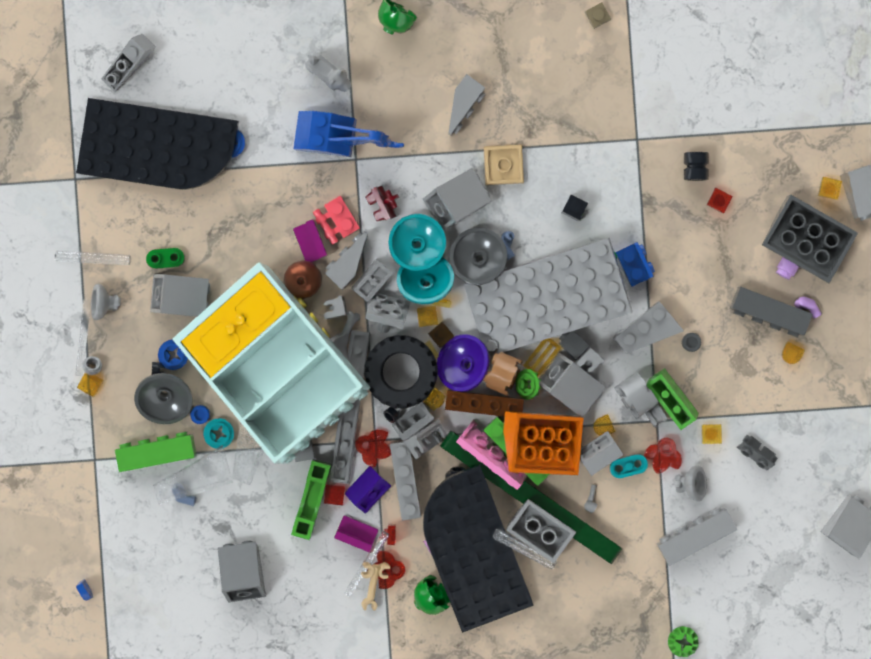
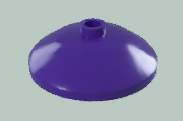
[437,334,490,392]

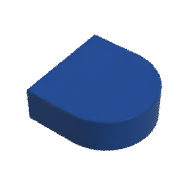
[76,579,93,601]

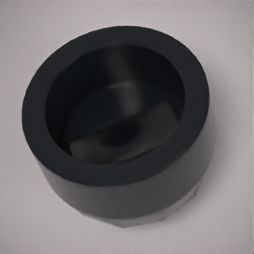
[151,362,165,375]
[383,407,400,423]

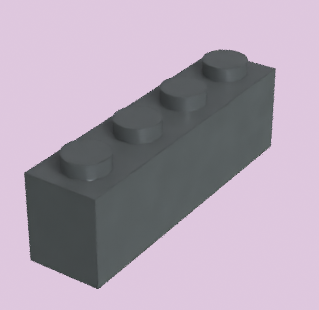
[730,287,813,338]

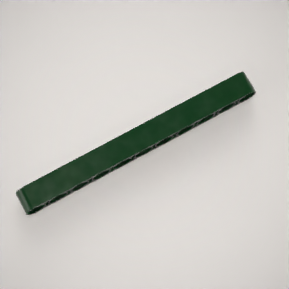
[440,430,623,564]

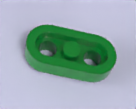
[146,248,185,269]

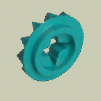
[203,418,234,449]

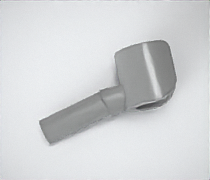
[584,485,597,513]

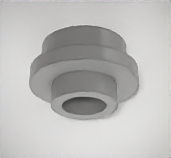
[83,356,102,375]

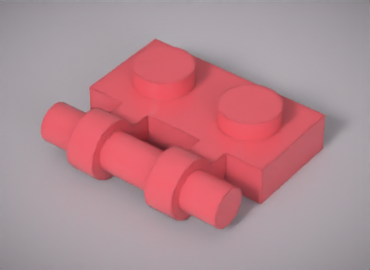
[313,196,360,245]

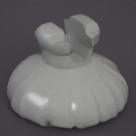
[91,284,121,320]
[675,465,707,502]

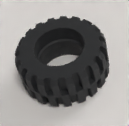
[364,335,438,409]

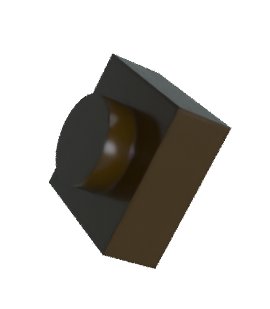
[428,321,454,348]

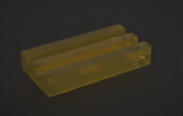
[523,338,561,377]

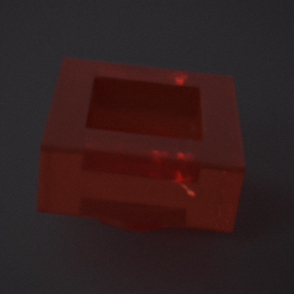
[706,188,733,214]
[324,484,345,506]
[384,524,396,545]

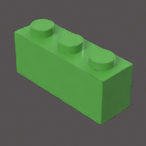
[646,368,699,430]

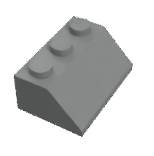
[506,499,576,563]

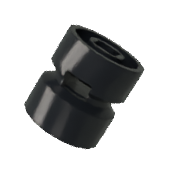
[684,152,709,181]

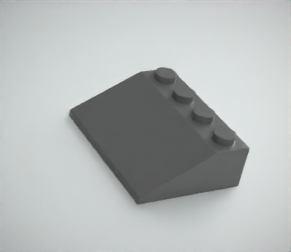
[762,195,858,283]

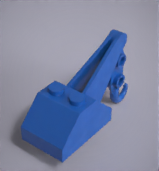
[293,111,404,157]

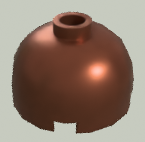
[284,260,322,299]

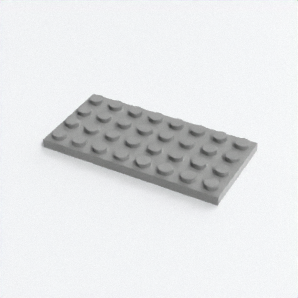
[464,238,633,357]

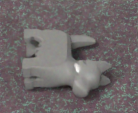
[305,52,351,92]

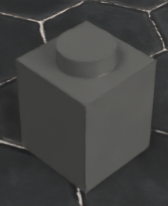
[559,331,589,360]

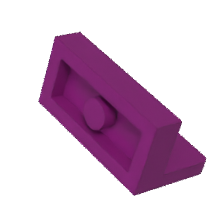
[293,219,328,262]
[334,515,378,552]

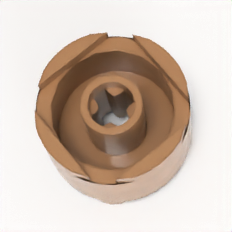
[483,352,523,396]

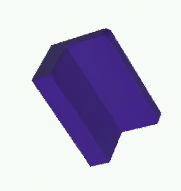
[345,466,391,514]

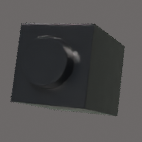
[561,194,588,221]

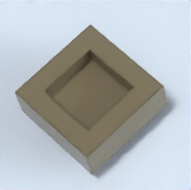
[585,2,611,29]

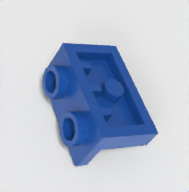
[615,242,655,287]

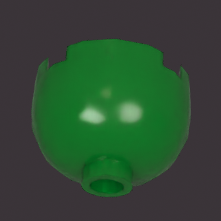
[378,0,417,35]
[414,575,450,615]

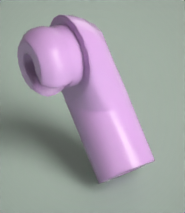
[794,297,822,319]

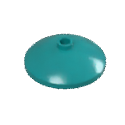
[388,214,446,271]
[397,257,454,304]

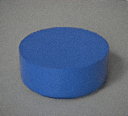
[190,405,210,424]

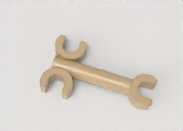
[361,562,390,611]

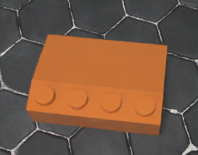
[503,411,584,475]

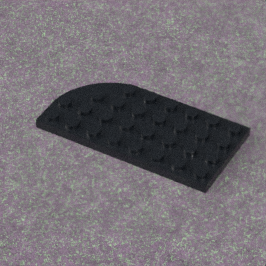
[76,98,239,190]
[423,464,534,633]

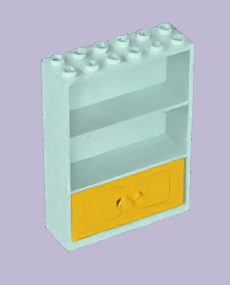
[173,262,371,464]

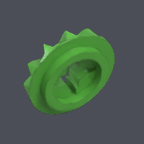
[515,369,541,400]
[668,626,698,657]

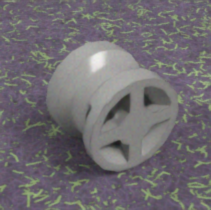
[645,404,668,428]

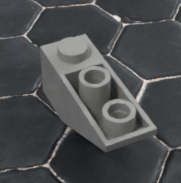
[101,34,156,92]
[449,74,486,136]
[325,232,368,290]

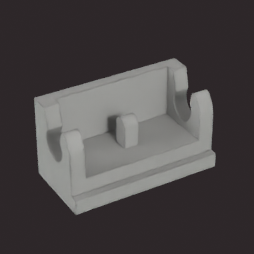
[351,259,393,302]
[324,295,347,319]
[574,347,605,372]
[392,402,434,442]
[404,419,447,459]
[580,431,623,476]

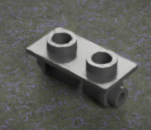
[736,435,778,470]

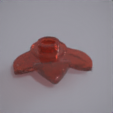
[355,429,391,467]
[644,438,682,474]
[367,551,405,589]

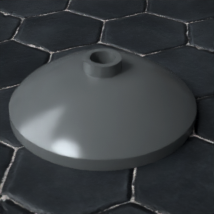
[450,228,507,285]
[134,373,193,424]

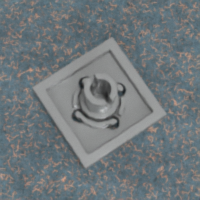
[365,293,410,333]

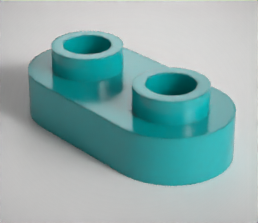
[609,454,648,479]

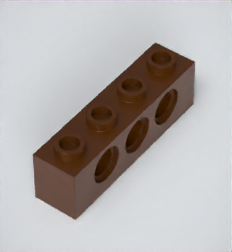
[445,390,524,417]

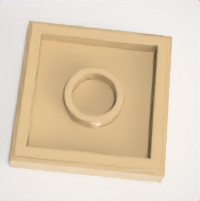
[484,145,524,185]

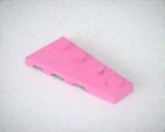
[456,420,527,490]

